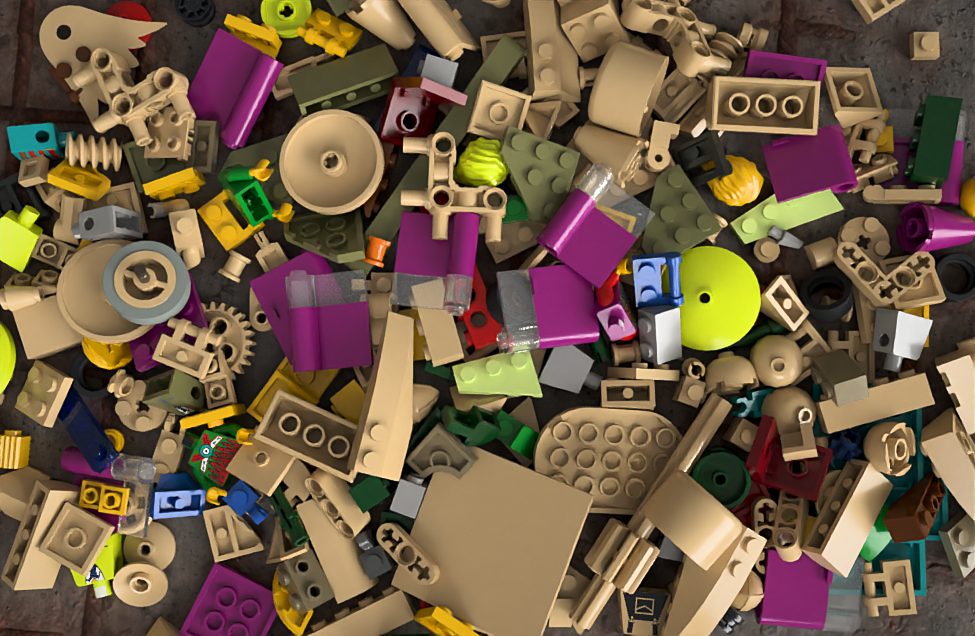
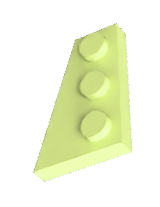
[452,346,543,398]

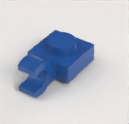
[222,479,269,524]

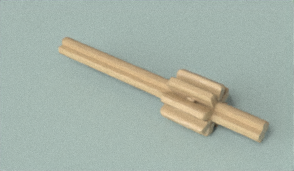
[569,393,732,630]

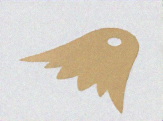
[39,5,167,132]

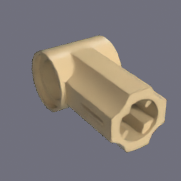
[53,191,88,245]

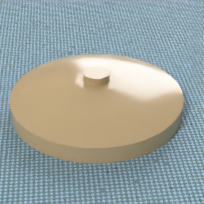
[279,109,384,215]
[56,239,156,344]

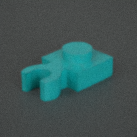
[731,386,775,418]

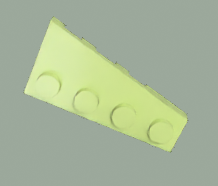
[728,189,844,245]

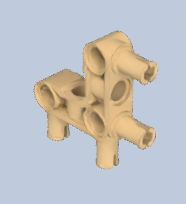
[619,0,731,77]
[72,47,195,146]
[401,132,507,242]

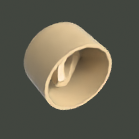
[588,41,669,138]
[639,470,743,571]

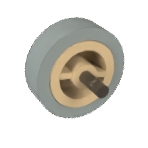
[103,241,191,325]

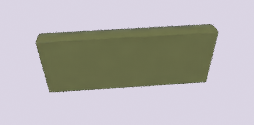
[287,43,399,118]

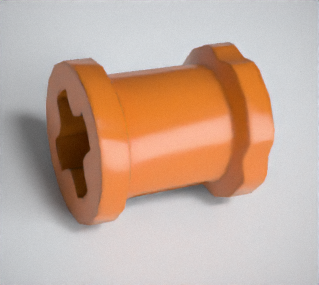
[361,235,391,268]

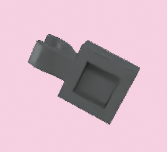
[355,530,396,580]

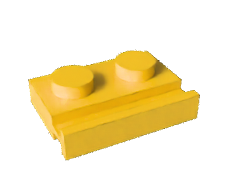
[143,167,206,202]

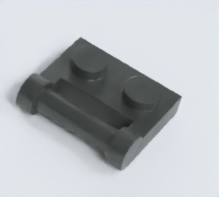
[671,130,733,189]
[0,172,52,224]

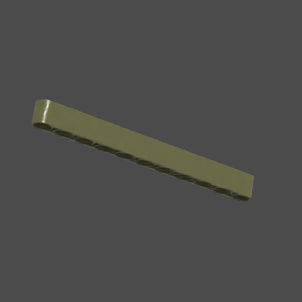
[344,34,527,280]

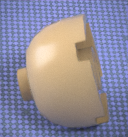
[749,335,804,388]
[704,351,759,395]
[761,385,817,435]
[862,421,916,476]

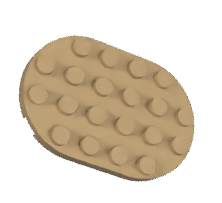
[533,406,683,515]

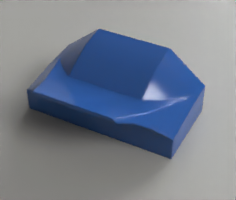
[149,473,206,519]

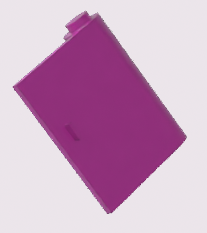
[186,28,284,150]
[249,248,349,365]

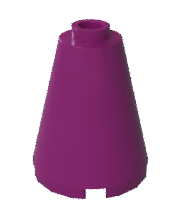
[896,202,975,254]

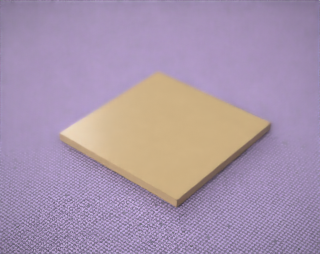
[391,439,594,636]

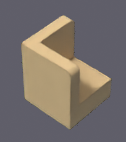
[780,423,818,461]

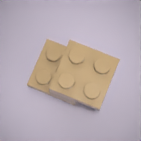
[557,0,630,63]

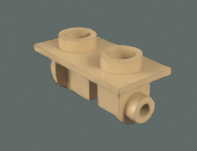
[846,153,898,194]

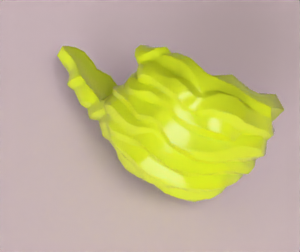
[453,137,509,188]

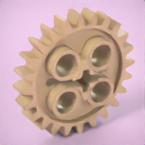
[182,302,256,381]

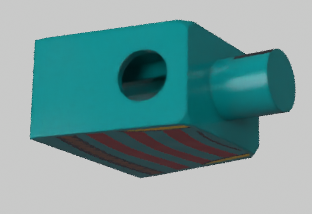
[7,123,77,161]

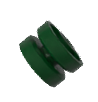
[689,445,751,509]

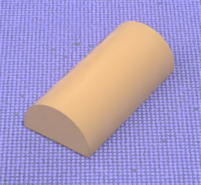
[705,75,821,136]
[253,389,359,483]

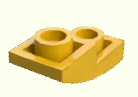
[79,479,130,516]

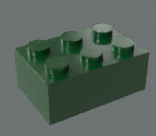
[903,95,963,189]

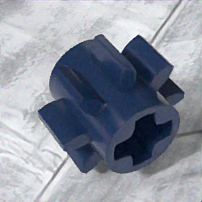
[828,428,863,462]

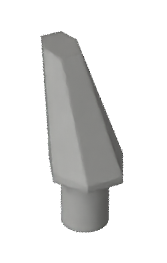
[767,225,804,249]

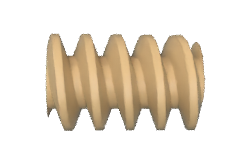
[694,32,744,91]
[65,132,122,172]

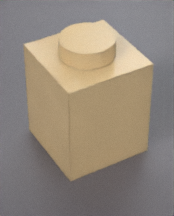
[723,417,759,453]

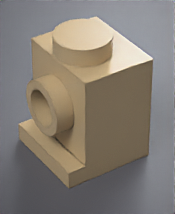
[672,376,707,408]

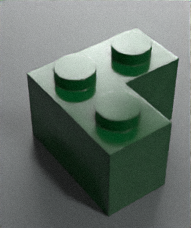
[347,472,395,514]

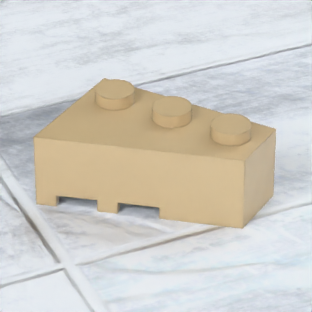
[935,347,975,435]

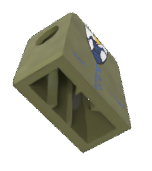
[142,369,210,415]

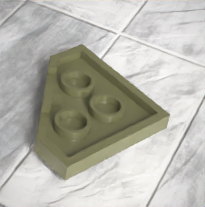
[498,126,581,225]
[219,133,294,206]
[640,164,722,267]
[284,206,365,264]

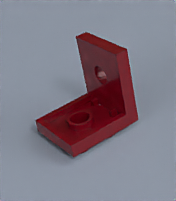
[377,77,468,154]
[745,414,833,503]

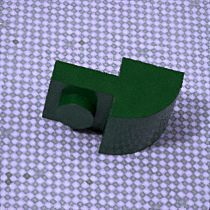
[441,405,501,447]

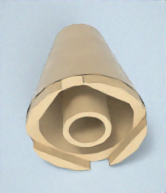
[345,0,416,51]
[573,124,649,188]

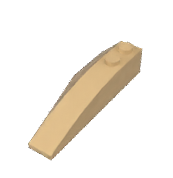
[523,0,581,103]
[346,311,414,481]
[918,407,975,521]
[660,525,767,636]

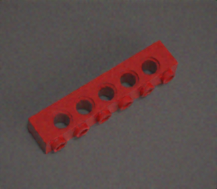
[418,193,505,351]

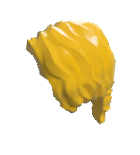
[701,155,764,207]

